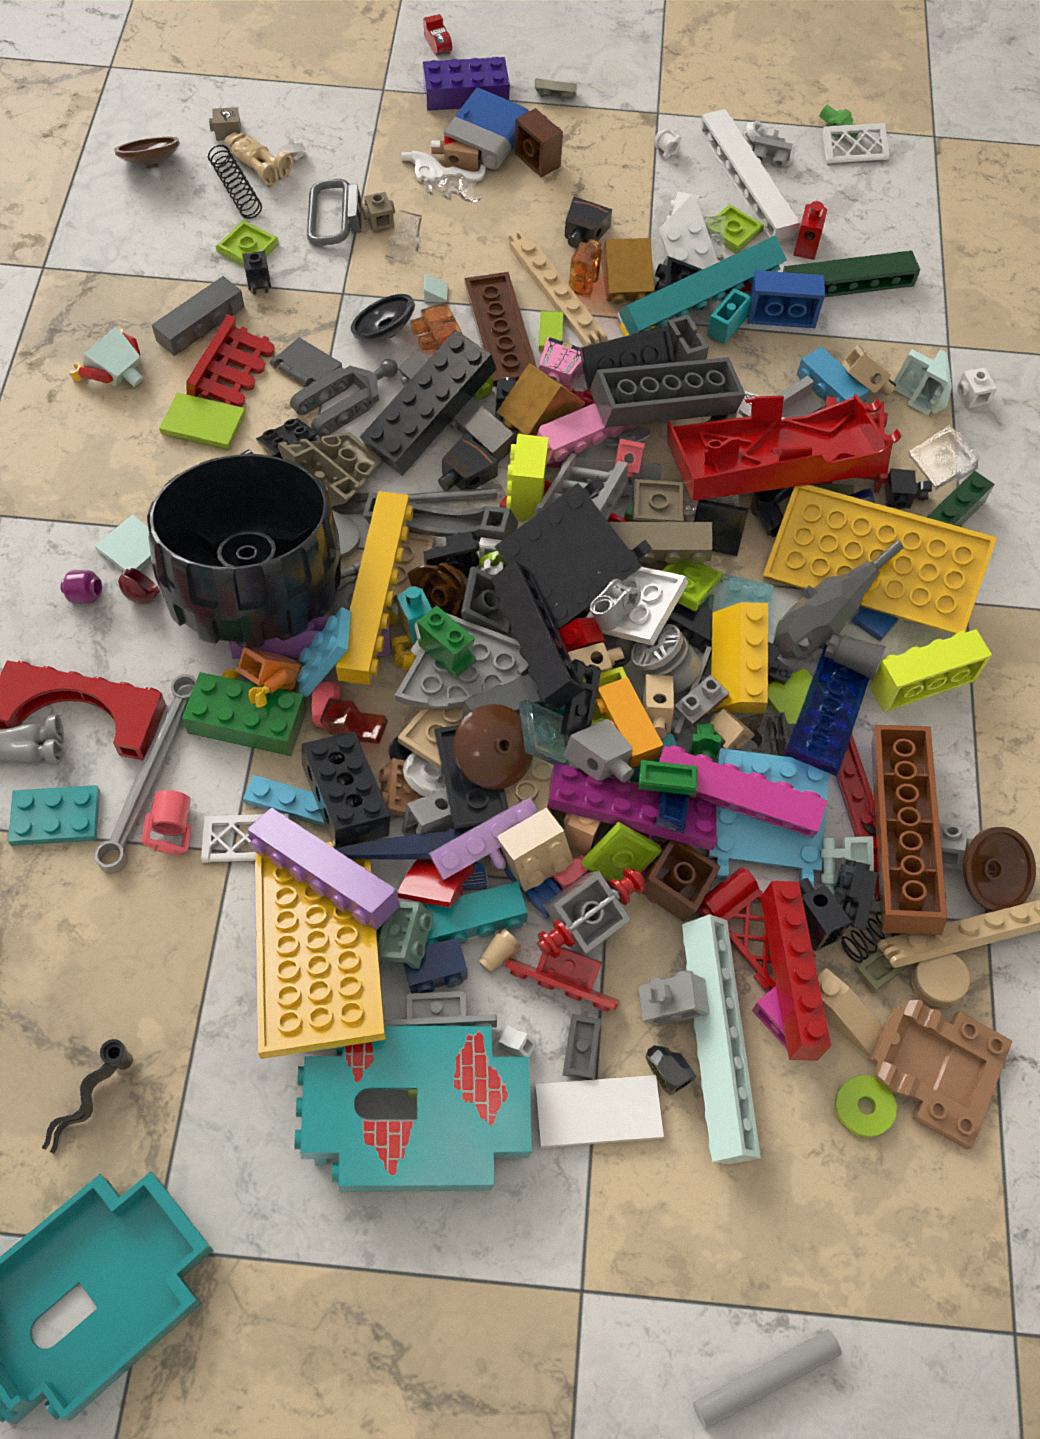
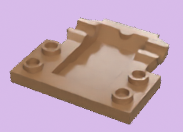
[870,999,1012,1149]

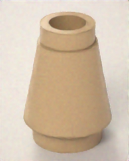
[479,929,521,973]

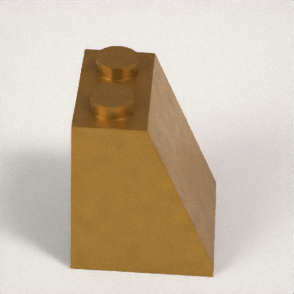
[601,238,654,303]
[497,363,585,436]

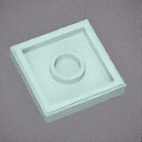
[95,515,151,572]

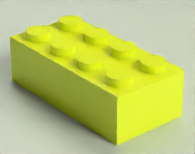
[869,629,992,712]

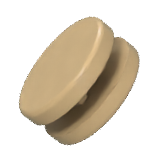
[910,953,970,1008]

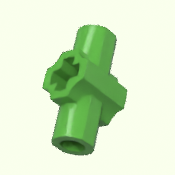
[819,105,859,139]

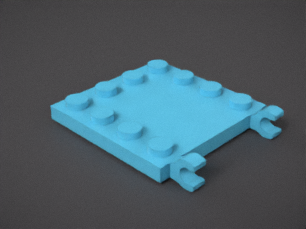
[708,748,830,885]

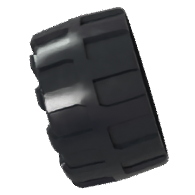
[147,454,341,648]

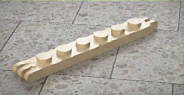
[509,231,608,346]
[878,900,1040,968]

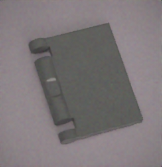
[270,337,342,387]

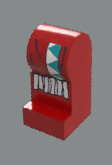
[423,14,452,55]

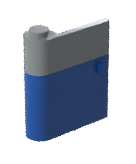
[443,87,529,170]

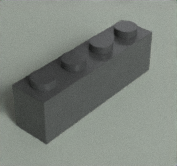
[152,276,245,356]
[462,674,557,721]

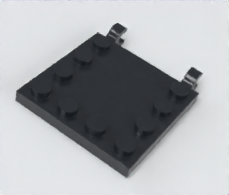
[494,476,652,630]

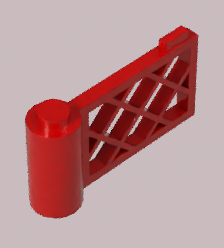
[697,867,816,991]

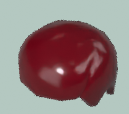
[118,568,160,604]

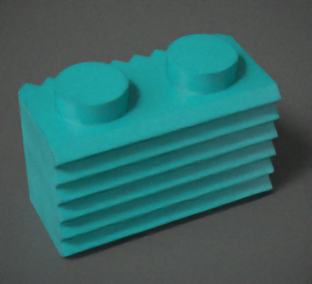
[707,289,752,344]

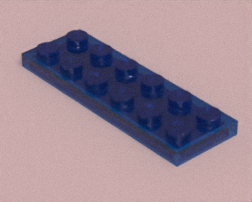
[784,644,869,776]

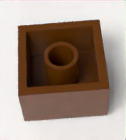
[515,108,563,178]
[642,839,720,921]

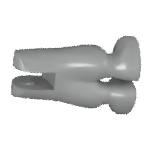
[0,714,64,764]

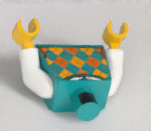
[387,586,432,670]

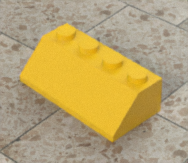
[711,602,768,714]

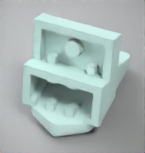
[894,349,952,416]

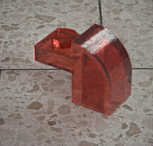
[320,698,388,744]

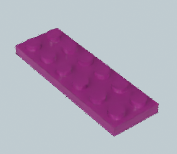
[547,763,717,851]

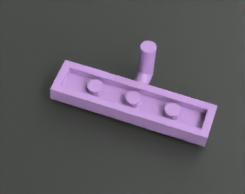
[429,797,538,880]

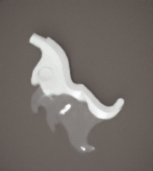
[401,150,486,202]

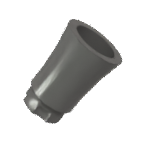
[824,633,886,680]

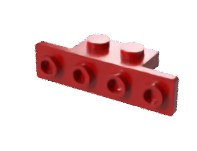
[505,946,619,1012]

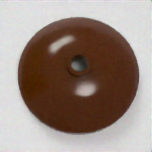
[114,137,180,168]
[453,704,534,790]
[963,827,1036,911]

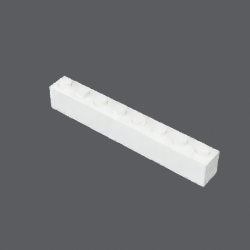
[699,109,800,244]

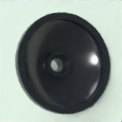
[351,294,415,341]

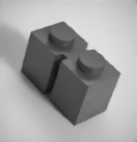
[667,314,709,362]

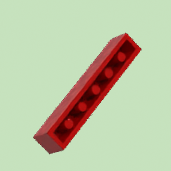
[760,881,831,1061]

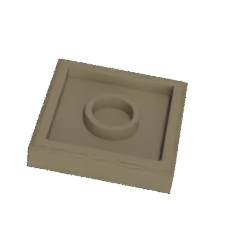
[633,479,684,522]

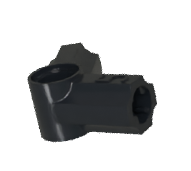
[750,487,794,538]

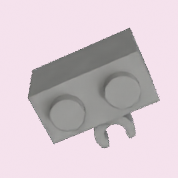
[639,971,710,1027]

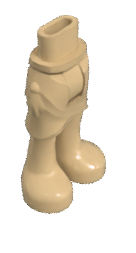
[224,132,293,186]

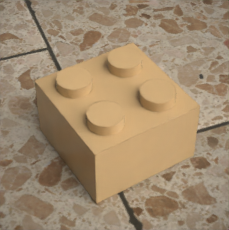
[497,808,574,892]

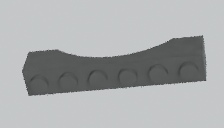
[363,493,518,542]

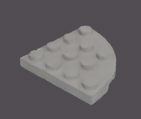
[395,613,529,709]

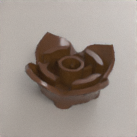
[407,563,468,620]

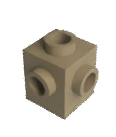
[362,192,395,231]

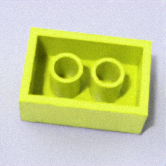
[506,434,548,522]

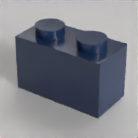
[403,937,468,994]

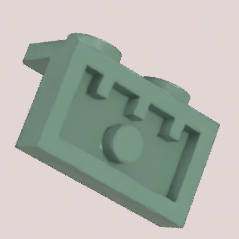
[378,902,433,969]

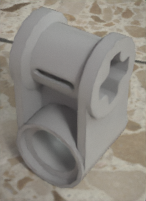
[590,579,641,631]

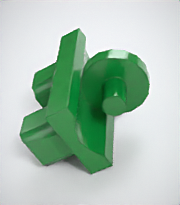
[688,723,721,763]

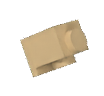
[709,709,755,751]

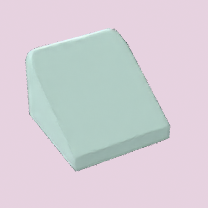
[424,274,448,303]

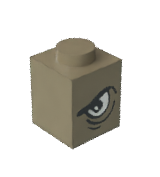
[209,107,241,141]

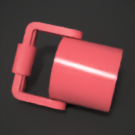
[142,790,191,855]

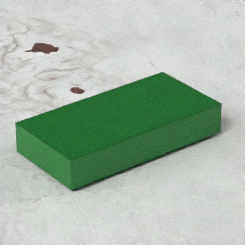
[638,760,698,796]

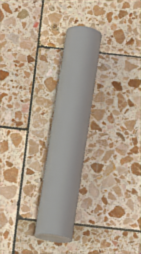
[693,1329,842,1429]

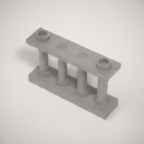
[535,453,628,520]

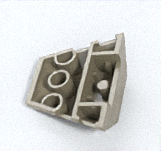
[278,432,382,506]

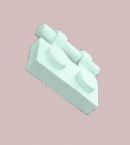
[821,836,875,894]

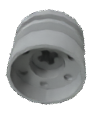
[631,624,702,694]

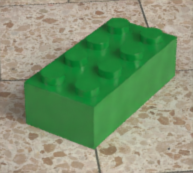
[182,672,307,756]

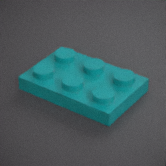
[8,785,100,846]

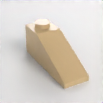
[818,968,883,1058]

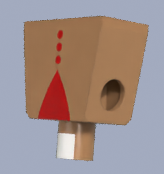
[431,135,478,171]

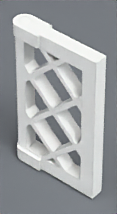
[822,123,890,164]
[201,813,289,863]

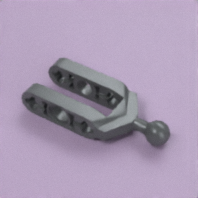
[290,359,398,437]

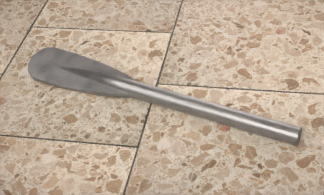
[332,488,497,514]

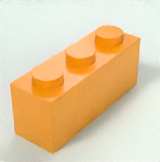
[595,677,663,768]

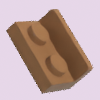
[378,758,421,817]

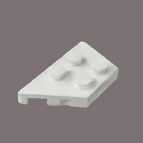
[659,194,718,269]

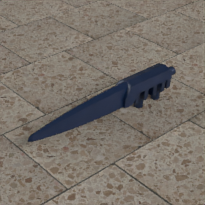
[336,829,503,860]

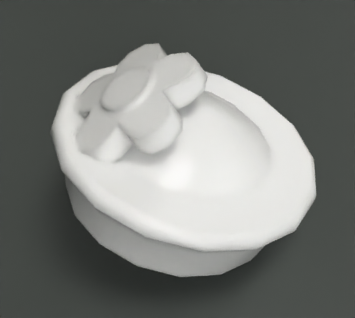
[745,121,768,144]
[280,139,306,161]

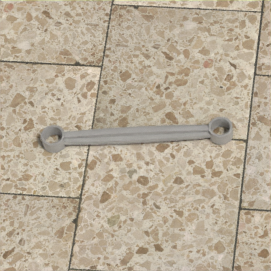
[94,674,196,874]

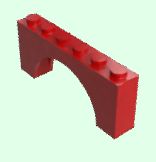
[0,660,166,760]

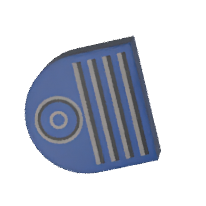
[462,861,487,892]

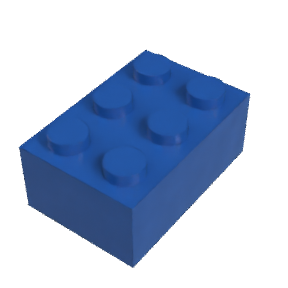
[748,270,825,329]

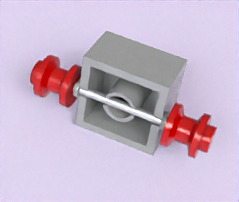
[537,868,645,958]

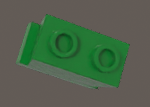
[417,606,476,678]

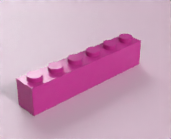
[659,745,827,838]

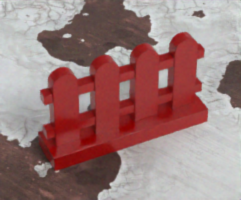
[186,314,275,407]

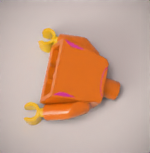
[222,648,301,708]

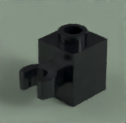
[242,251,271,295]
[885,468,932,509]

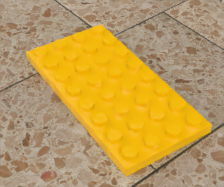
[763,485,997,635]
[255,841,386,1059]

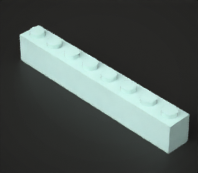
[682,915,761,1165]

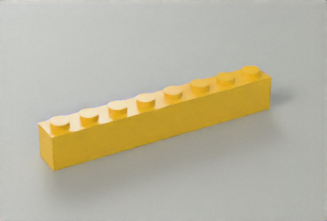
[336,491,413,685]

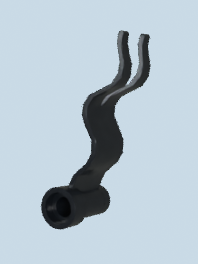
[42,1039,133,1154]

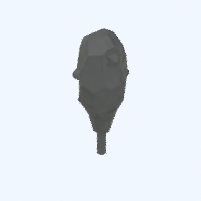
[773,541,904,659]

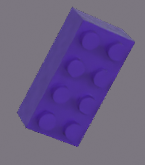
[423,57,510,111]

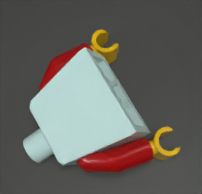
[68,327,144,387]

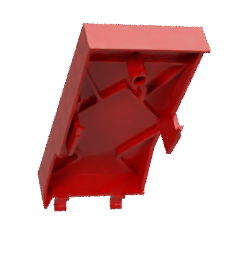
[667,394,902,501]

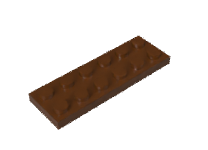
[464,272,537,387]

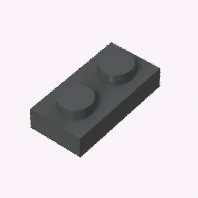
[562,1014,601,1080]

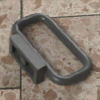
[307,179,362,246]

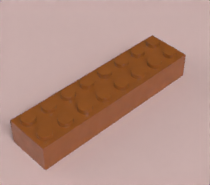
[871,725,947,935]

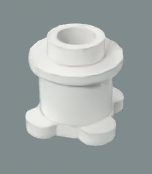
[654,129,682,159]

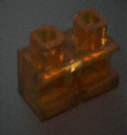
[569,239,602,298]
[411,302,462,352]

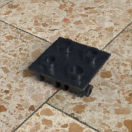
[256,418,318,459]

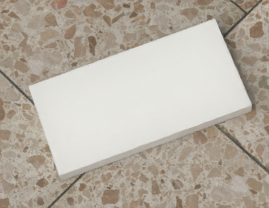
[535,1075,664,1148]

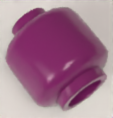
[60,570,102,604]

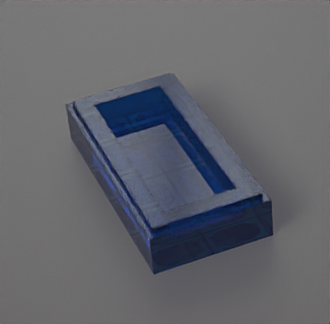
[655,792,689,834]

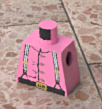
[539,337,584,387]

